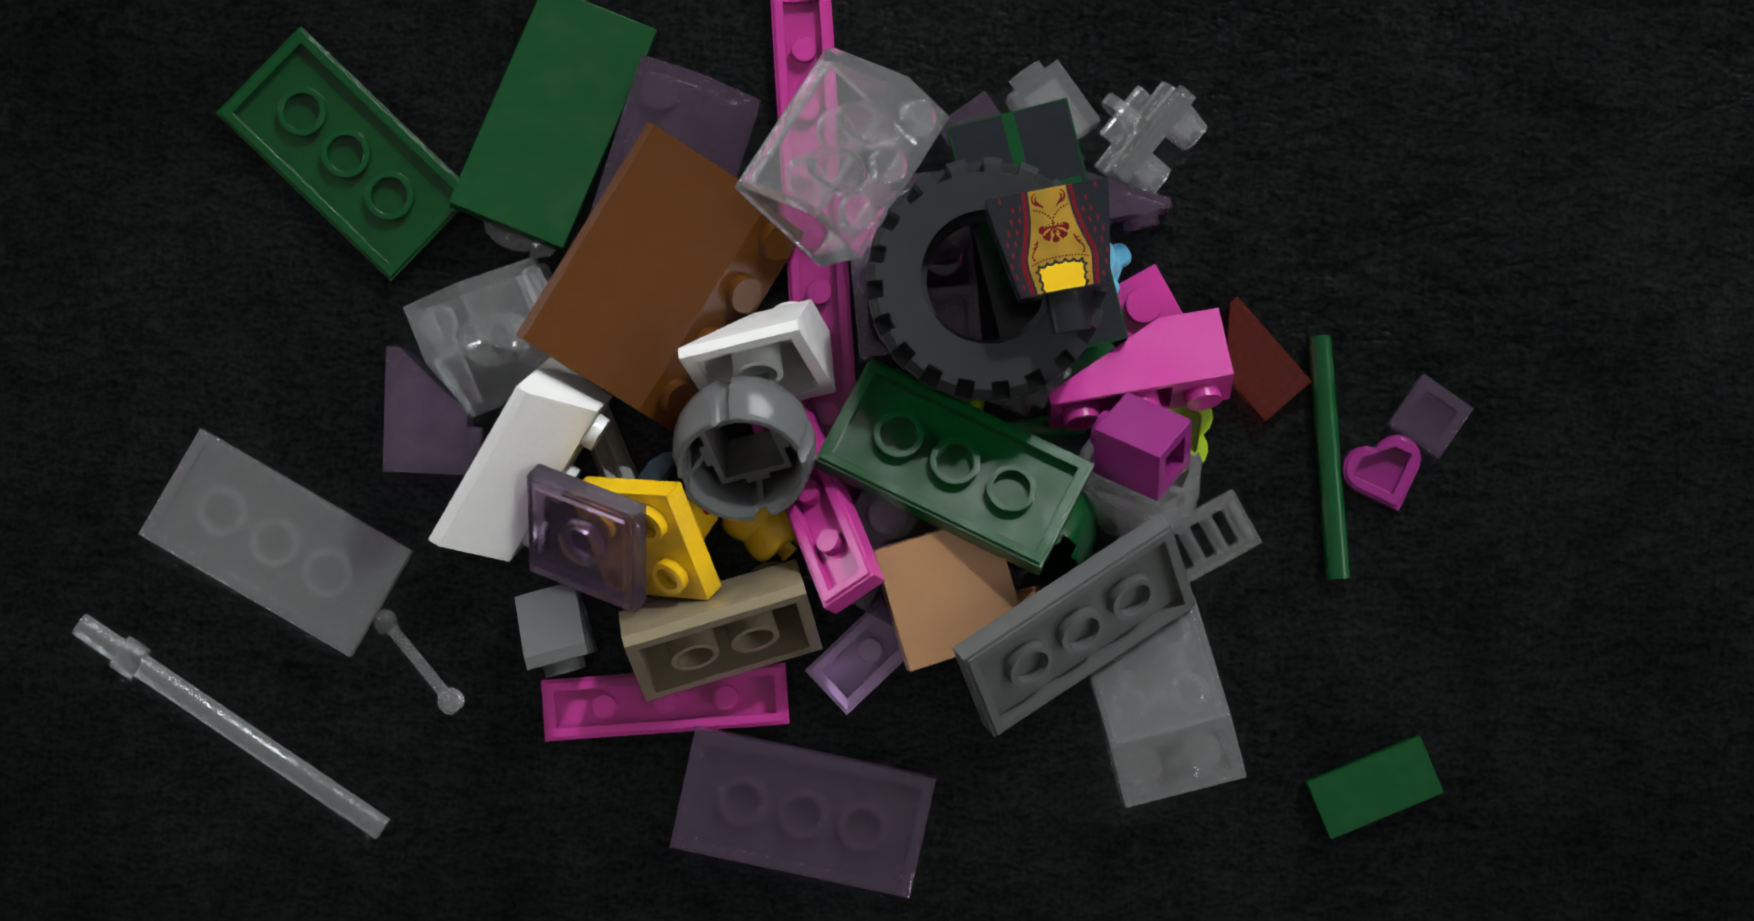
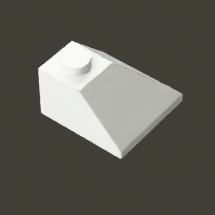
[678,299,836,401]

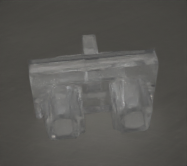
[1094,81,1207,195]

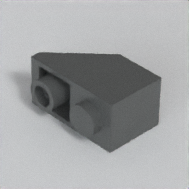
[514,581,598,678]

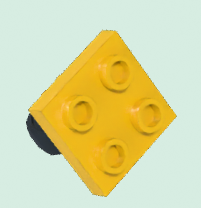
[573,452,723,600]

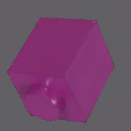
[1090,392,1192,502]

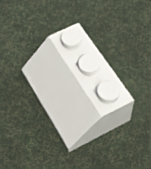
[428,357,613,562]

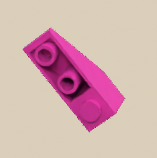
[1047,308,1234,431]

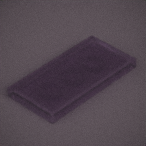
[670,725,936,898]

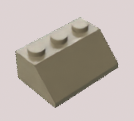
[618,559,823,702]

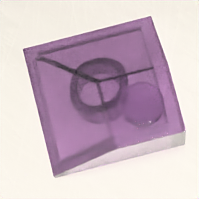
[383,346,484,476]

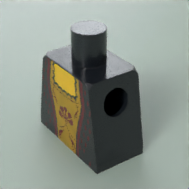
[983,177,1111,335]

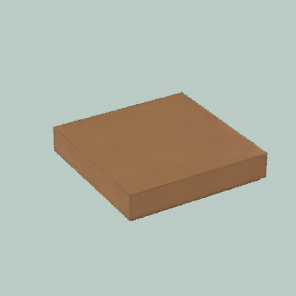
[873,529,1019,672]

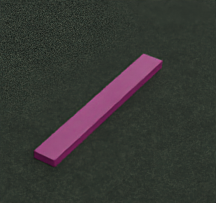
[770,0,856,437]

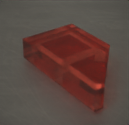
[1227,296,1311,422]

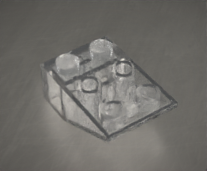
[1088,595,1247,808]

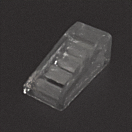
[1169,489,1262,582]

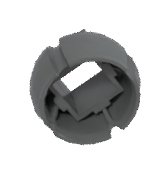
[672,372,816,521]

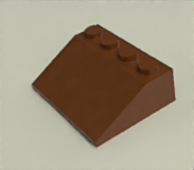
[516,122,808,433]

